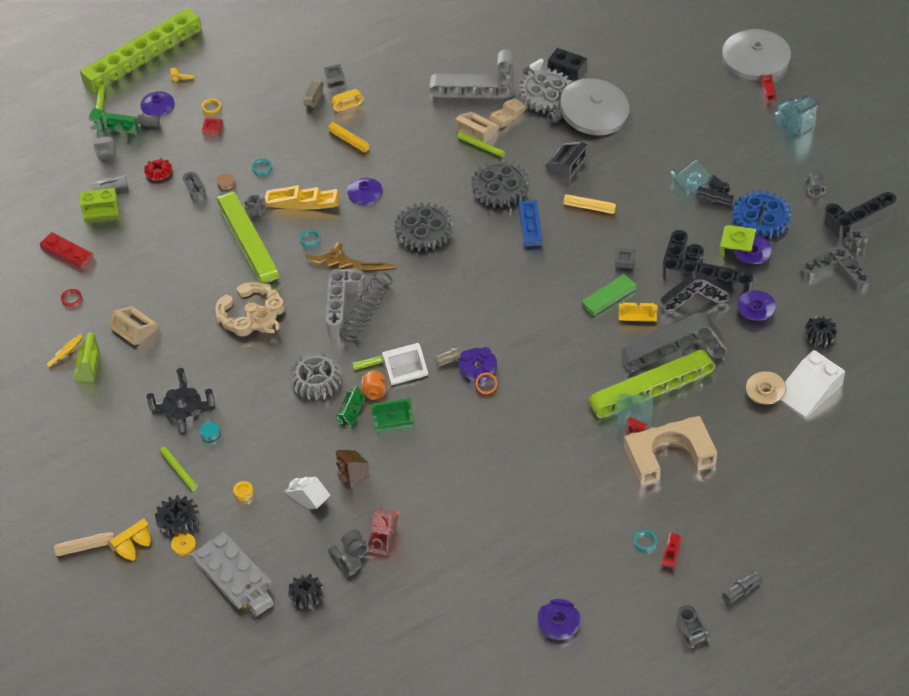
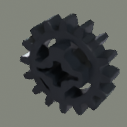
[155,495,200,537]

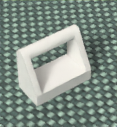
[382,343,428,386]

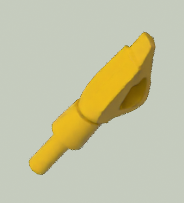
[47,334,83,368]

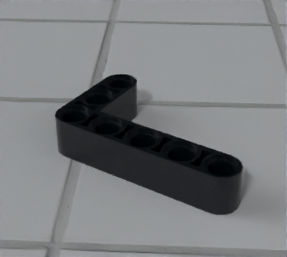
[662,230,753,296]

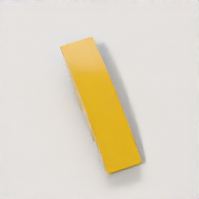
[265,185,340,210]

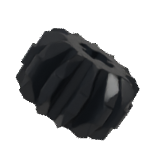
[804,315,837,347]
[288,573,324,610]

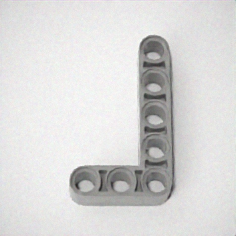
[429,49,514,98]

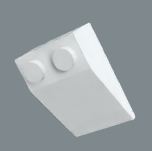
[779,350,845,419]

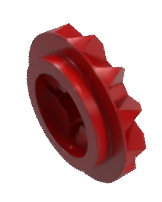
[144,157,172,181]

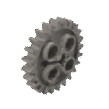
[518,68,572,114]

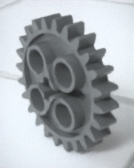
[471,160,529,208]
[394,202,454,251]

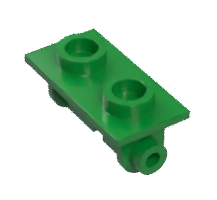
[336,385,366,428]

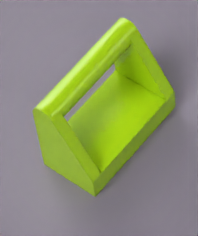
[74,333,100,382]

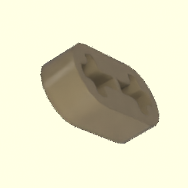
[304,79,324,108]

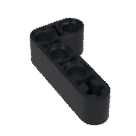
[823,192,897,239]

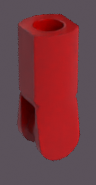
[760,74,776,102]
[661,533,682,570]

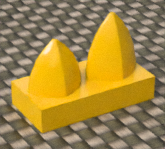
[109,518,151,561]

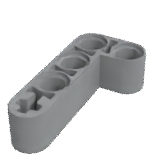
[326,269,366,337]

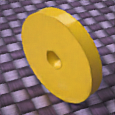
[171,533,196,556]

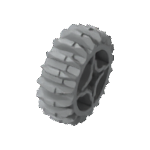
[290,352,342,401]

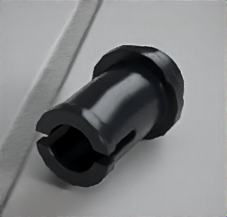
[707,175,731,194]

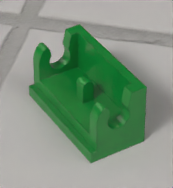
[371,398,414,432]

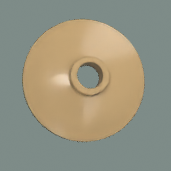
[746,371,786,404]

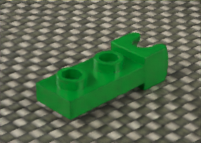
[88,108,139,134]

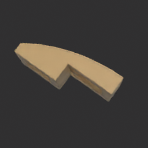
[489,98,527,128]

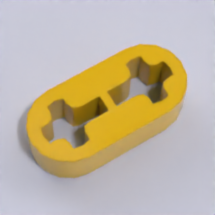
[330,89,364,112]

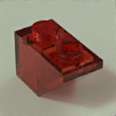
[368,507,399,556]

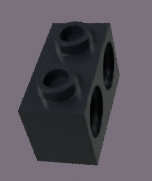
[548,48,587,82]

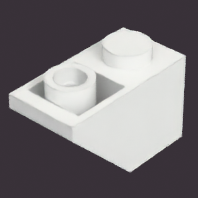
[285,477,330,509]

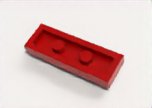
[40,232,94,269]

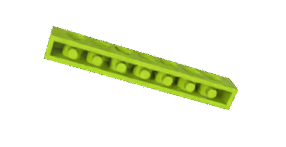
[79,8,202,93]

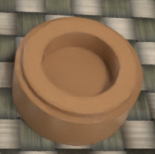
[217,173,235,190]

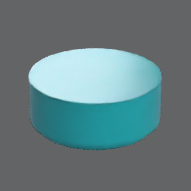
[200,421,220,441]

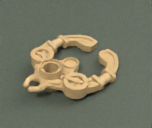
[215,282,285,336]

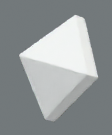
[523,59,543,74]

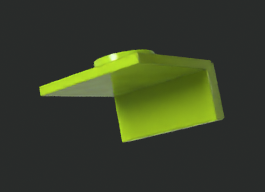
[720,225,756,257]

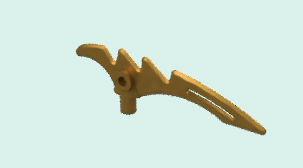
[306,242,396,270]

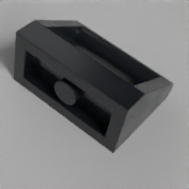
[545,142,587,179]

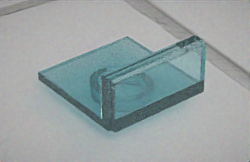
[670,159,713,197]
[617,394,653,428]

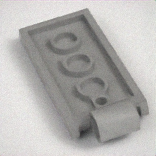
[190,532,274,617]

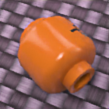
[361,370,387,400]

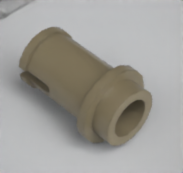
[434,348,460,367]

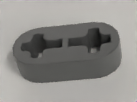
[182,172,206,201]

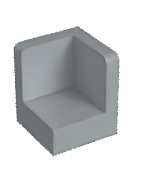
[93,129,114,156]

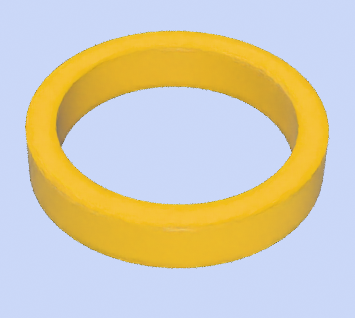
[202,99,221,115]

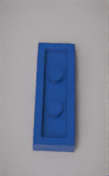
[519,200,542,247]

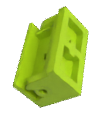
[79,188,119,220]

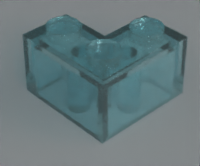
[775,94,818,138]

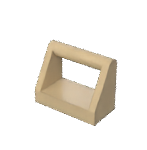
[455,112,500,143]
[109,306,159,345]

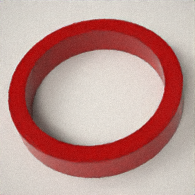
[61,289,82,307]

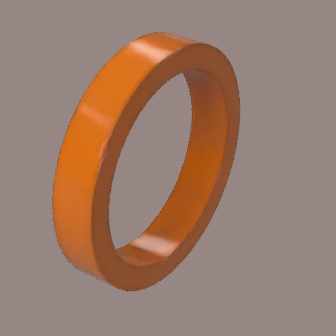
[475,373,497,395]

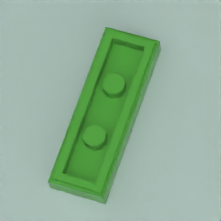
[581,274,637,316]

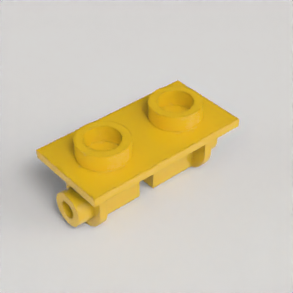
[619,302,657,322]

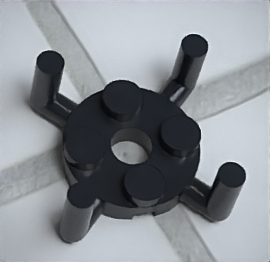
[146,368,215,433]

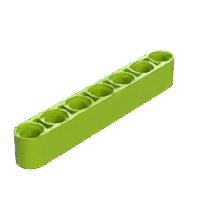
[217,191,279,284]
[588,350,715,418]

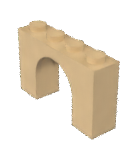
[624,416,718,485]

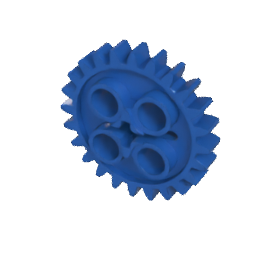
[731,190,792,239]

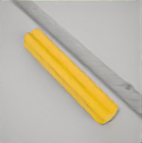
[328,122,370,153]
[563,194,617,214]

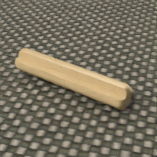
[54,532,115,556]

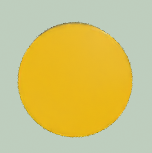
[233,481,254,502]

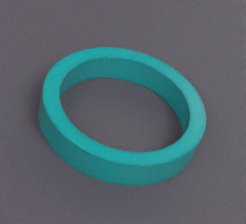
[252,158,272,175]
[300,230,320,247]
[634,530,657,552]

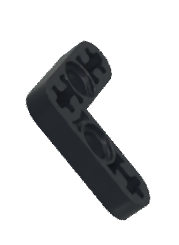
[660,272,731,312]

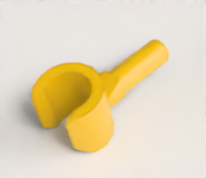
[170,68,194,82]

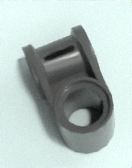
[676,605,711,649]

